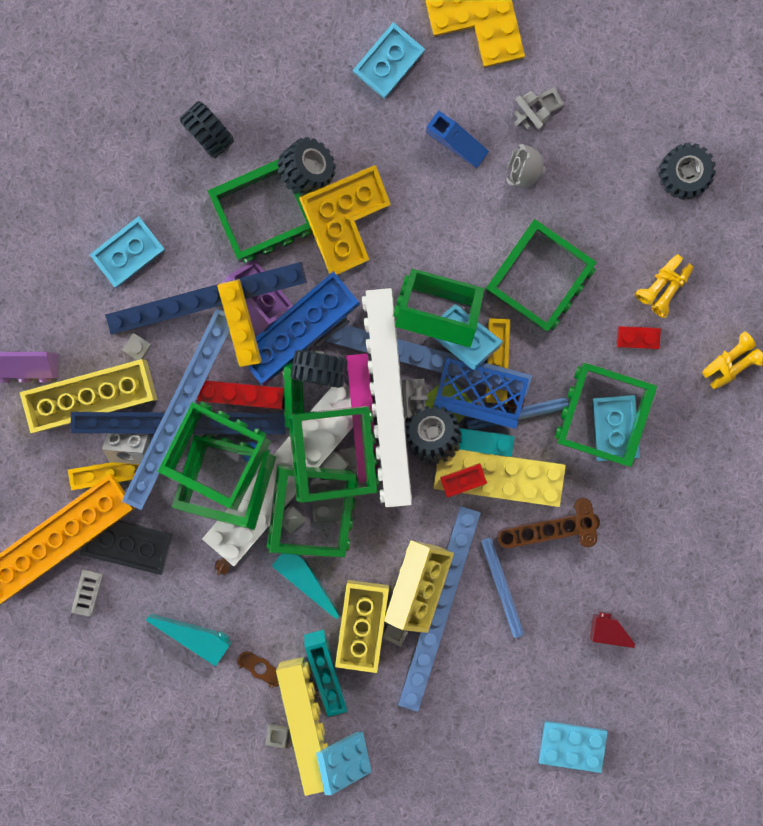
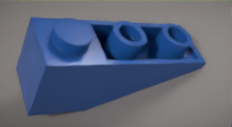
[426,110,489,169]

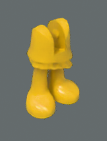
[634,254,694,318]
[702,331,763,389]

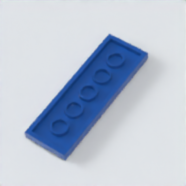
[247,271,360,386]

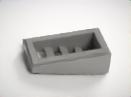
[71,569,103,617]

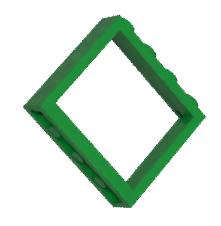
[207,159,313,263]
[485,219,597,332]
[393,268,484,348]
[554,363,657,467]
[157,402,271,511]
[288,406,379,503]
[172,434,276,531]
[267,464,358,558]

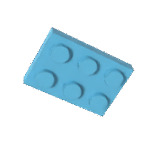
[353,22,425,99]
[90,216,165,288]
[434,304,503,370]
[592,395,640,461]
[539,721,608,773]
[316,732,371,795]

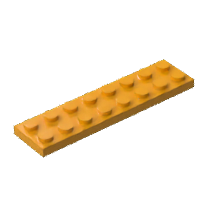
[0,474,135,604]

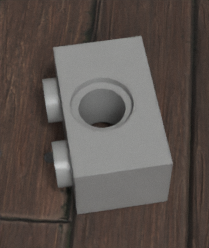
[102,433,151,465]

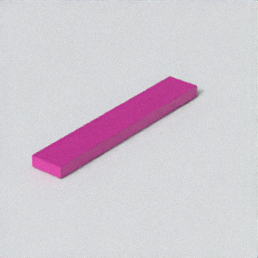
[346,353,379,483]

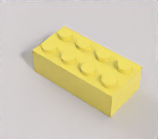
[384,540,454,633]
[335,580,389,673]

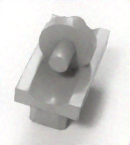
[514,91,552,130]
[402,379,428,418]

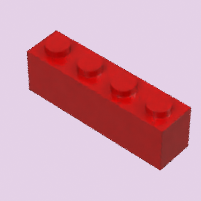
[197,380,285,409]

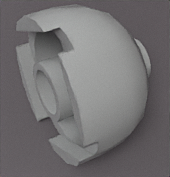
[506,144,545,188]

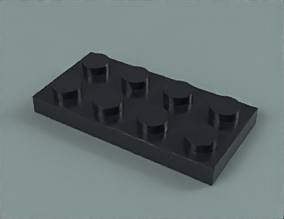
[80,520,173,575]

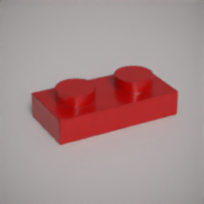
[617,326,661,349]
[440,463,488,498]

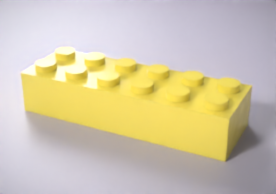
[20,359,158,433]
[433,450,566,507]
[276,657,328,796]

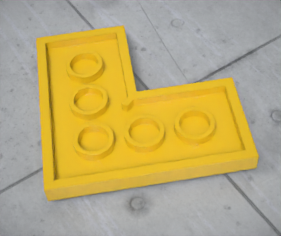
[425,0,525,68]
[299,165,391,275]

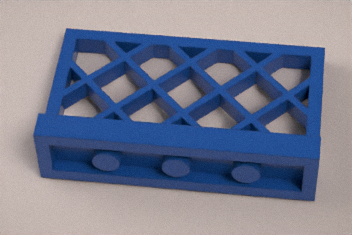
[434,358,529,429]

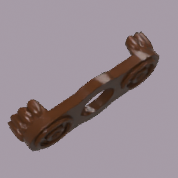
[573,497,598,548]
[237,651,279,688]

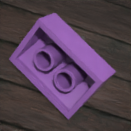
[222,260,293,336]
[0,352,58,383]

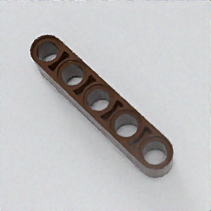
[497,514,600,548]

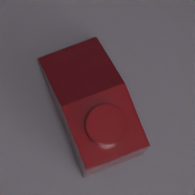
[590,611,635,648]

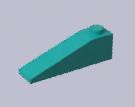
[459,429,515,457]
[272,553,340,620]
[146,614,232,666]
[304,629,348,717]

